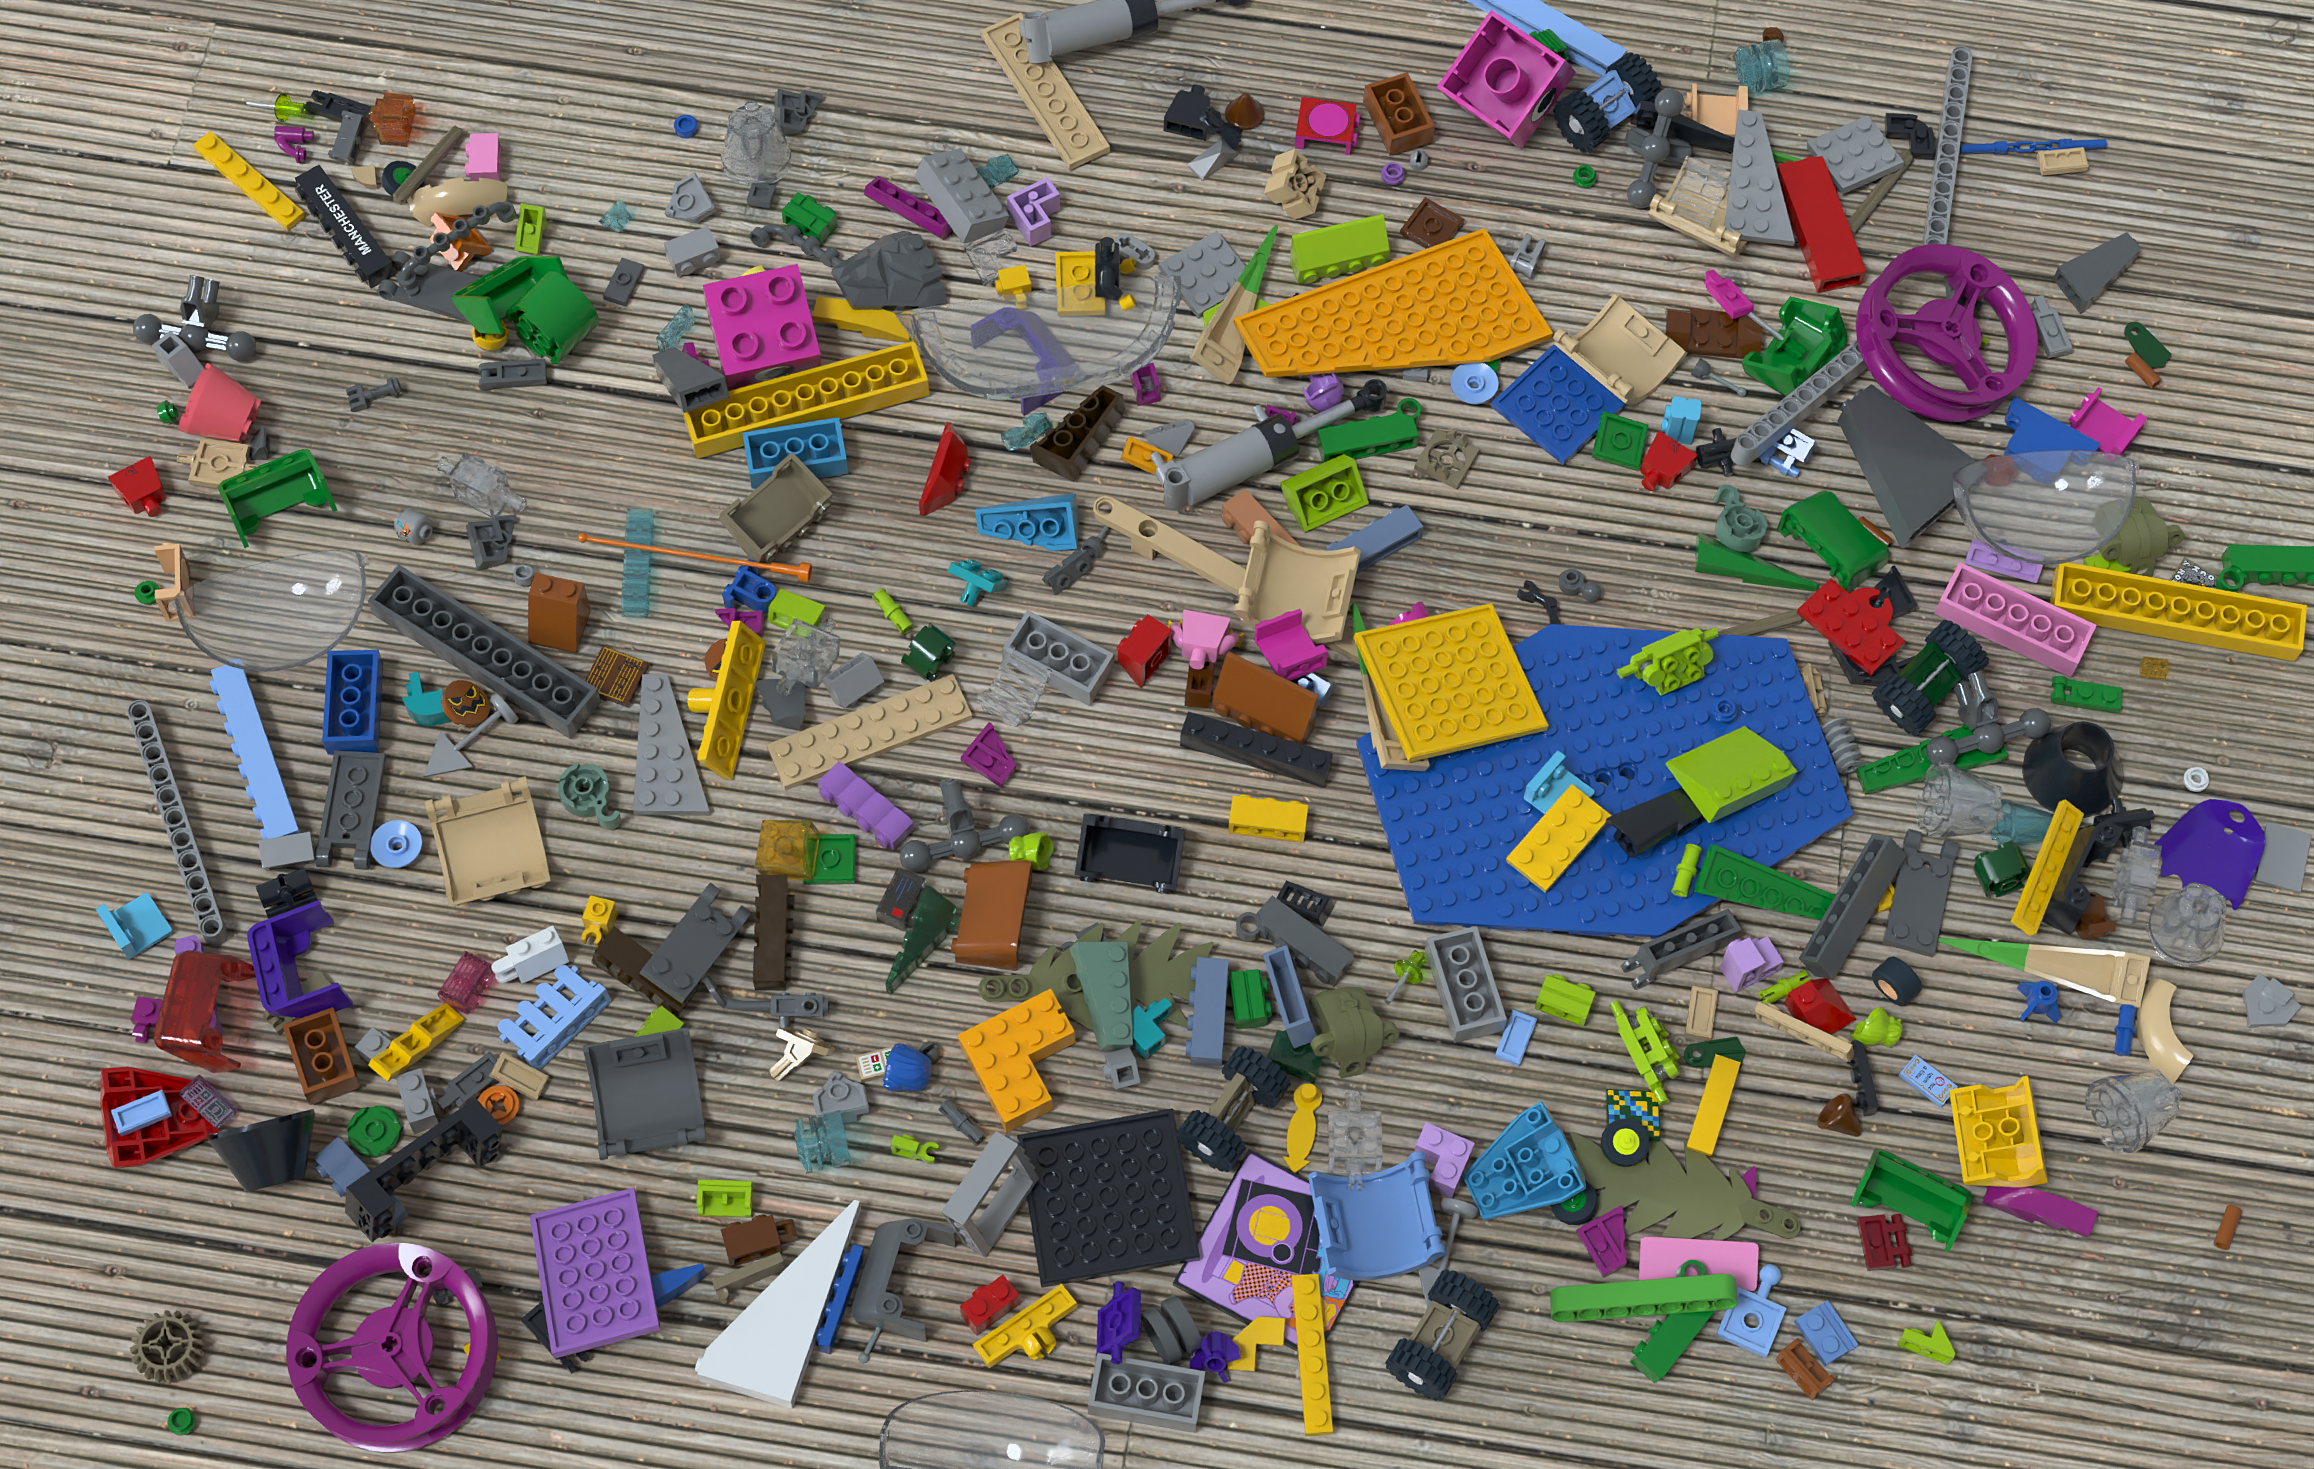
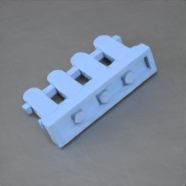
[498,965,612,1071]

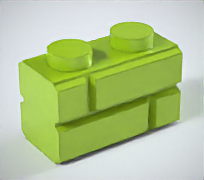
[1535,974,1596,1027]

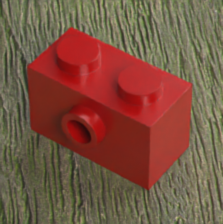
[960,1274,1020,1336]

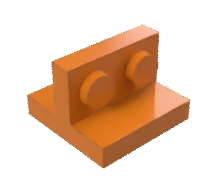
[429,212,492,272]

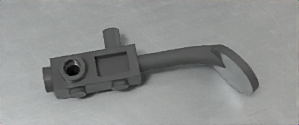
[703,975,830,1028]

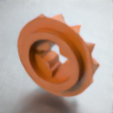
[478,1085,520,1126]

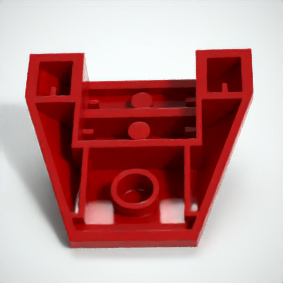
[100,1066,219,1169]

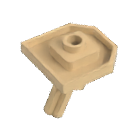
[769,1027,835,1081]

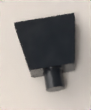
[1163,85,1211,141]

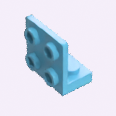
[1523,750,1594,814]
[96,893,173,960]

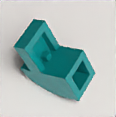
[403,672,450,726]
[1131,997,1172,1060]

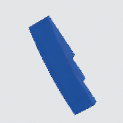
[651,1263,706,1308]

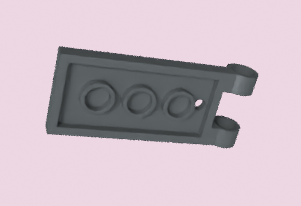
[377,251,480,323]
[315,750,386,870]
[1882,829,1959,958]
[640,882,753,1004]

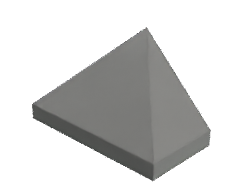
[1187,139,1237,181]
[1142,418,1195,457]

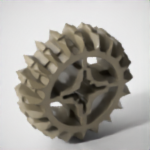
[130,1310,206,1384]

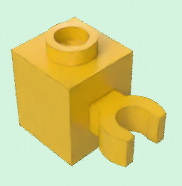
[994,264,1032,311]
[581,895,618,947]

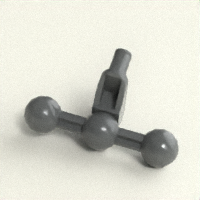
[1625,88,1692,208]
[133,275,256,362]
[1926,671,2051,768]
[900,779,1030,873]

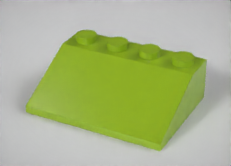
[1666,726,1797,824]

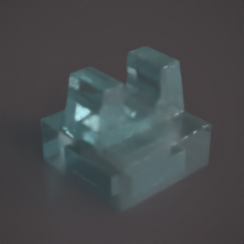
[599,200,632,232]

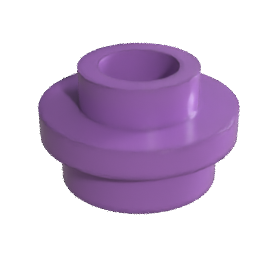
[1381,162,1405,185]

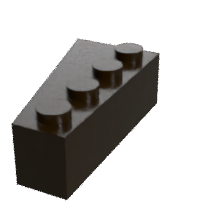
[1030,385,1126,482]
[753,875,795,991]
[591,926,698,1017]

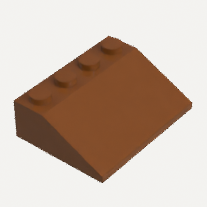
[1212,651,1318,745]

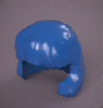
[883,1043,933,1092]

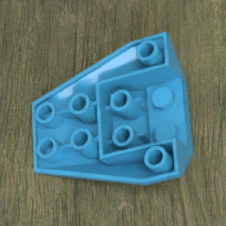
[1462,1101,1586,1221]

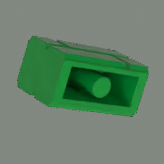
[782,192,838,245]
[1229,969,1271,1030]

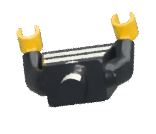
[1095,237,1136,311]

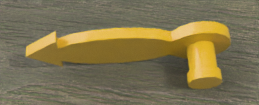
[1282,1084,1322,1173]

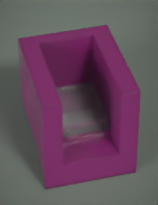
[1130,363,1161,406]

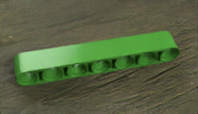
[1550,1274,1737,1322]

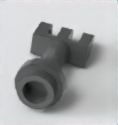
[346,377,402,412]

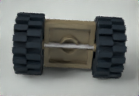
[1176,1046,1291,1172]
[1385,1269,1500,1401]

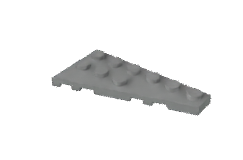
[1725,109,1795,246]
[633,674,711,816]

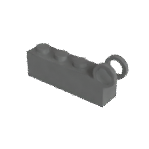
[1621,909,1741,990]

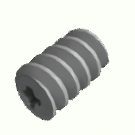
[1821,718,1866,774]

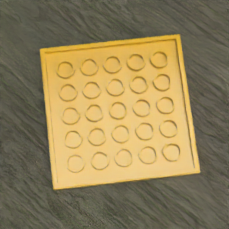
[1354,603,1549,762]

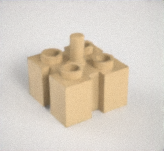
[1263,149,1327,220]

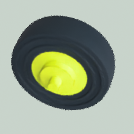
[1601,1119,1649,1167]

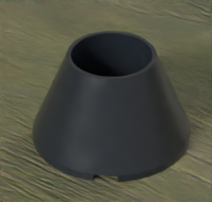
[2022,721,2124,818]
[207,1109,315,1192]

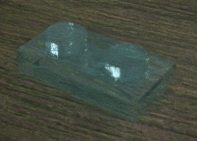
[656,304,694,352]

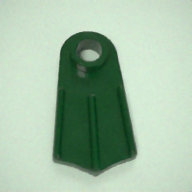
[2124,322,2172,369]
[1684,1036,1746,1068]

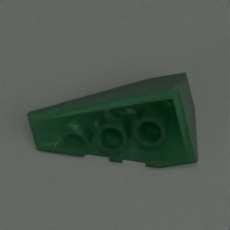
[885,885,959,995]

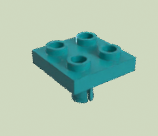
[947,559,1009,607]

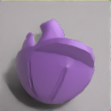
[1303,372,1344,412]

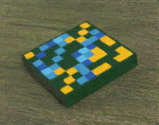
[1605,1089,1661,1142]

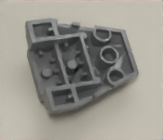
[831,231,947,311]

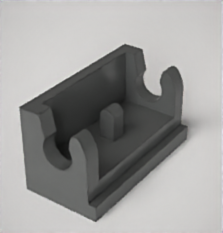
[328,111,369,165]

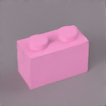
[465,133,501,181]

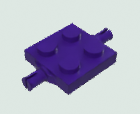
[1096,1281,1141,1365]

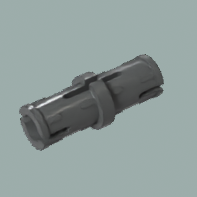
[939,1098,987,1146]

